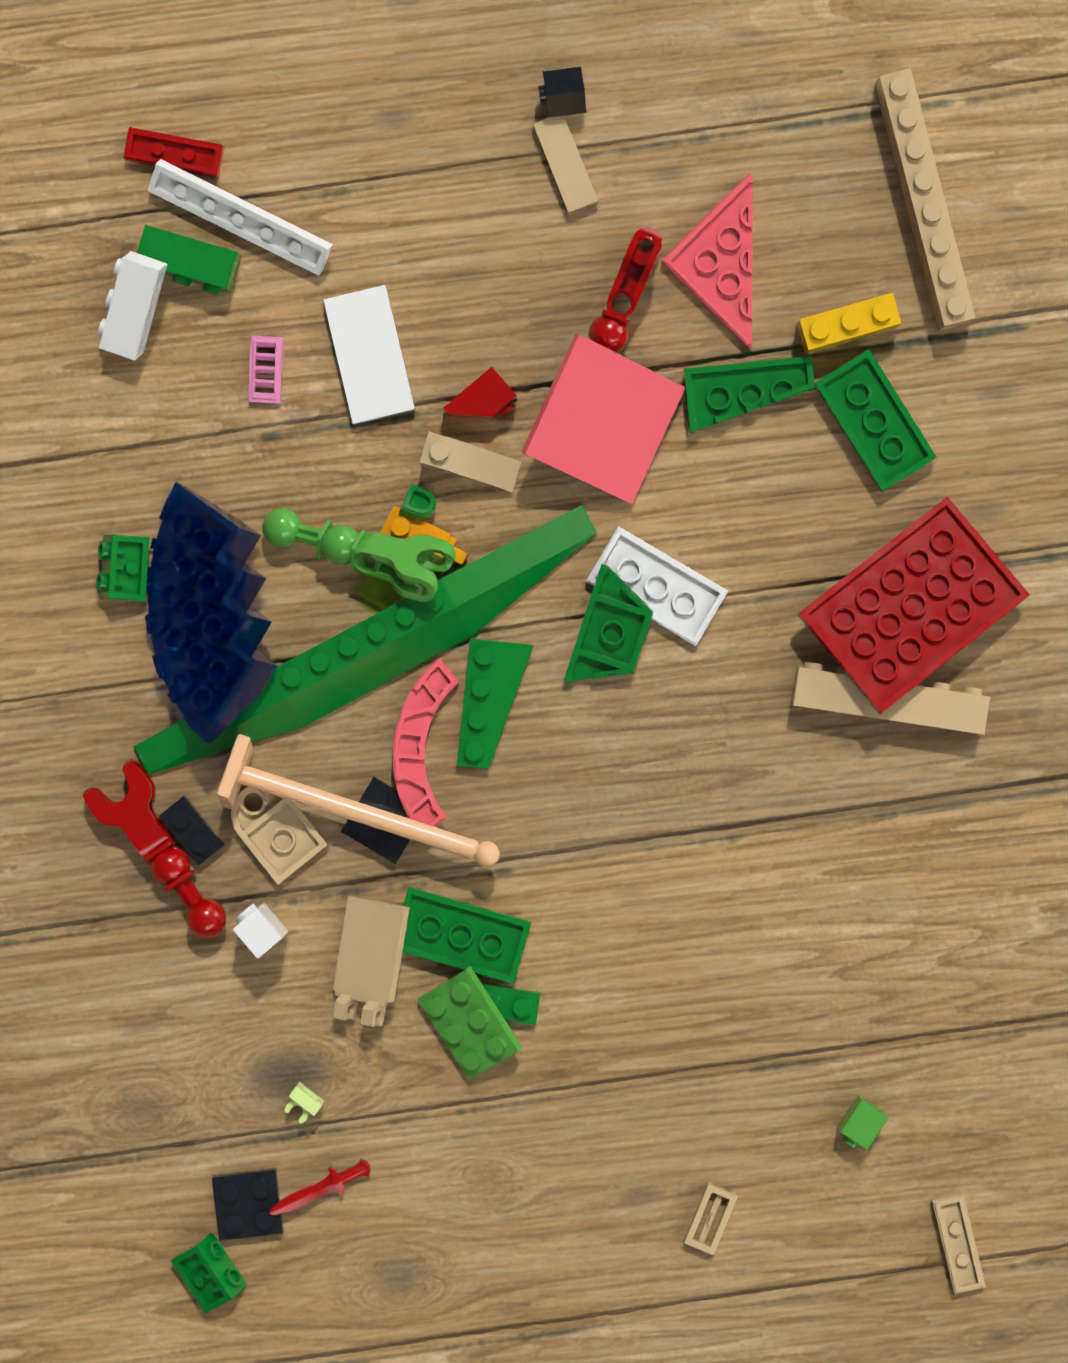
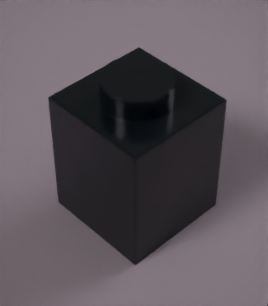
[538,67,587,117]

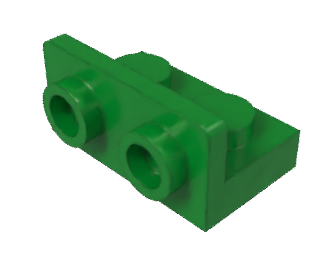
[96,534,150,601]
[170,1233,246,1314]

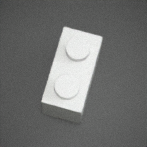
[233,903,289,959]

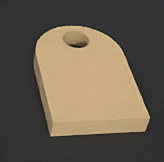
[231,787,328,884]

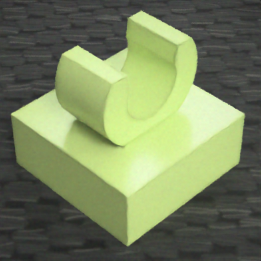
[285,1082,324,1124]

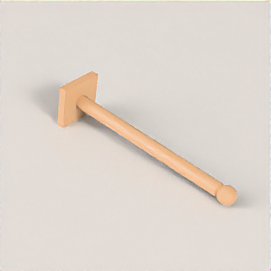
[217,734,500,867]

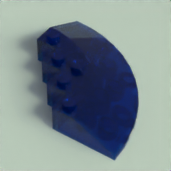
[145,482,277,744]

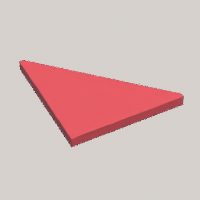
[662,173,753,348]

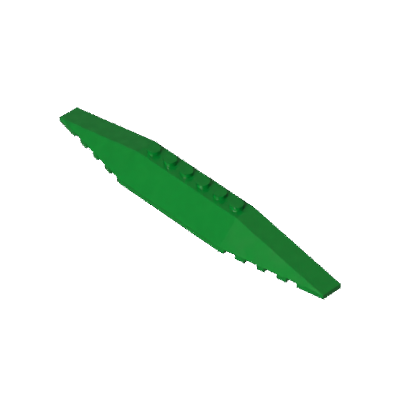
[133,505,597,774]

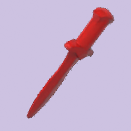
[270,1159,371,1215]

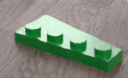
[684,356,815,433]
[457,638,534,769]

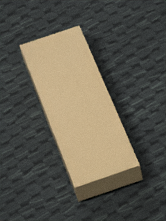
[533,116,598,215]
[931,1192,986,1295]

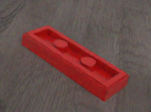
[123,127,224,178]

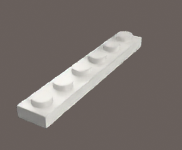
[147,159,333,276]

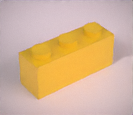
[796,292,902,355]

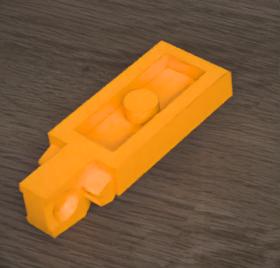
[380,506,468,565]

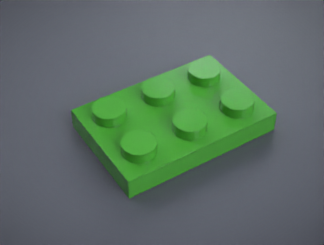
[417,966,522,1080]

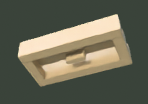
[684,1182,738,1255]

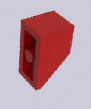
[443,367,517,420]

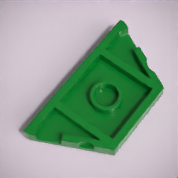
[563,563,654,682]

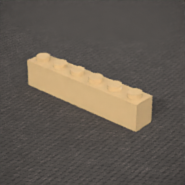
[790,662,990,735]

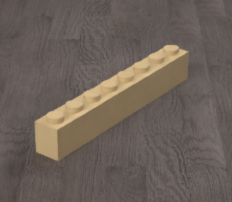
[875,68,976,331]

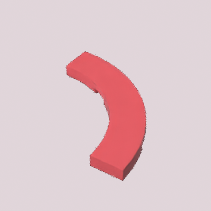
[392,658,459,827]

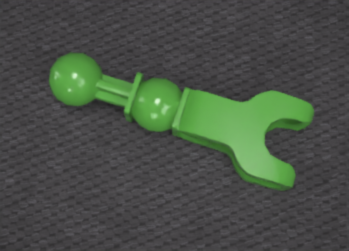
[262,508,456,602]

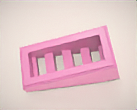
[248,336,285,404]

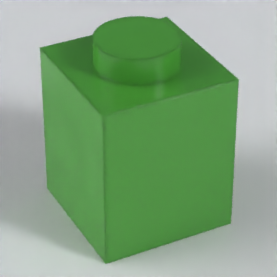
[837,1095,889,1150]

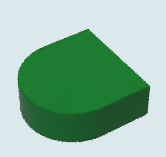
[399,484,436,521]

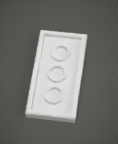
[323,285,415,425]
[586,526,728,646]

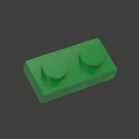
[482,983,541,1025]

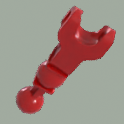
[588,227,662,353]
[83,759,226,939]

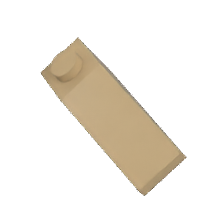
[420,432,522,493]

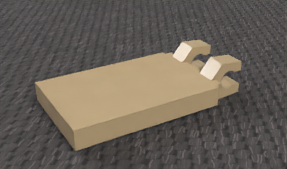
[333,896,410,1027]

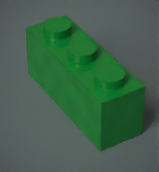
[137,225,241,296]

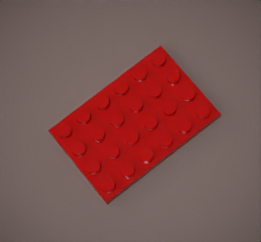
[798,496,1030,715]

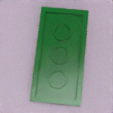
[815,349,937,492]
[403,886,532,984]

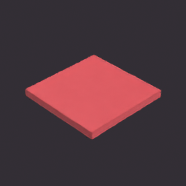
[521,334,686,504]

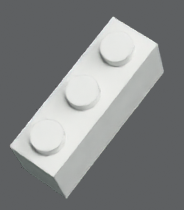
[97,251,167,360]

